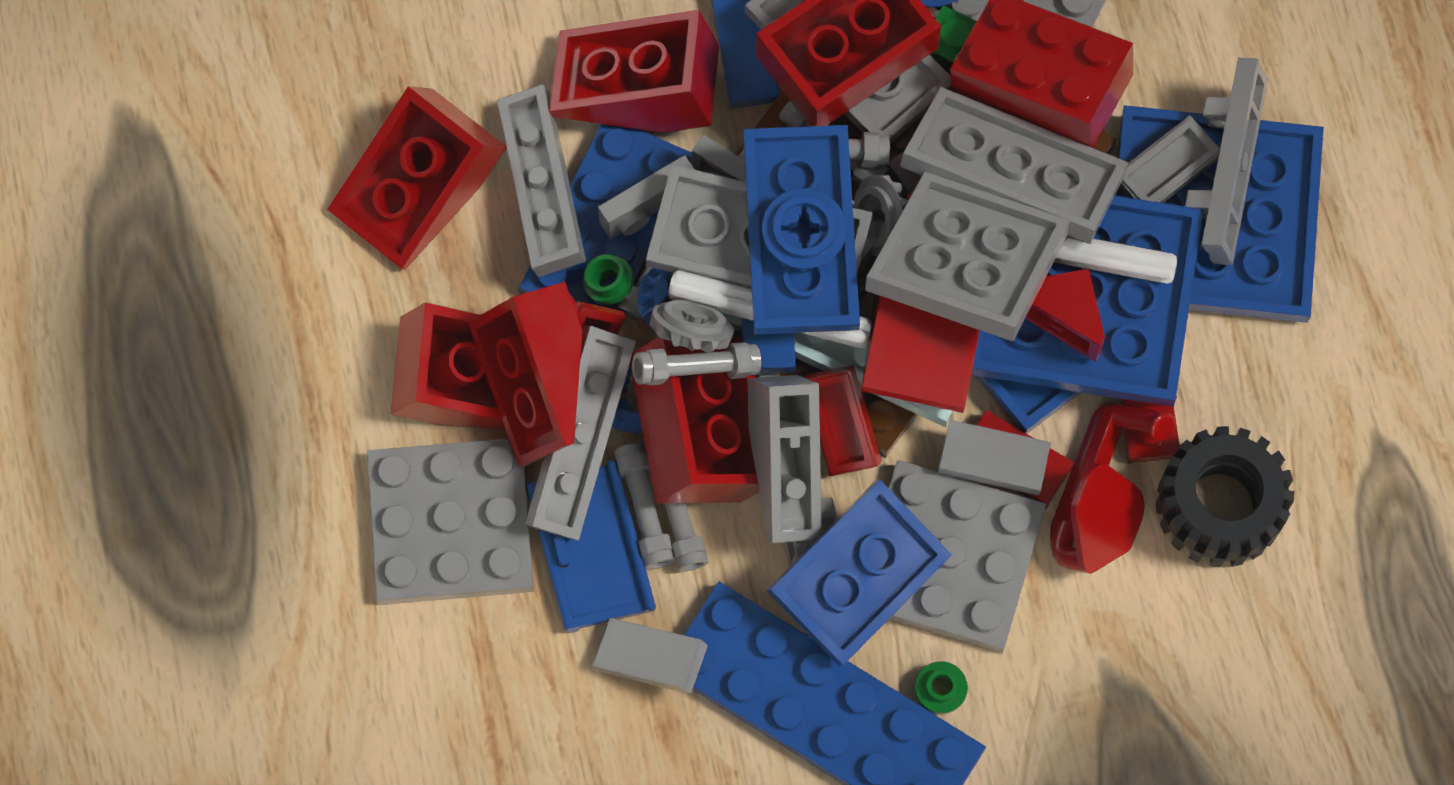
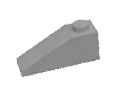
[748,375,821,543]

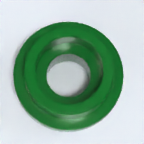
[583,254,634,305]
[915,661,968,714]

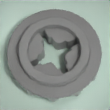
[853,175,909,257]
[650,300,734,353]

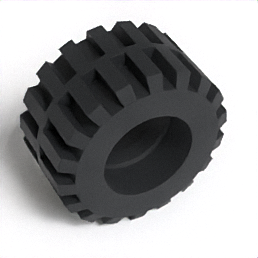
[1156,426,1294,567]

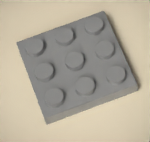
[865,171,1070,341]
[367,438,534,605]
[889,460,1046,654]

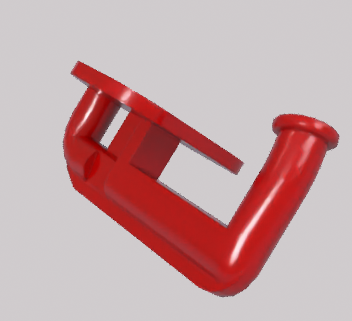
[1050,403,1175,574]

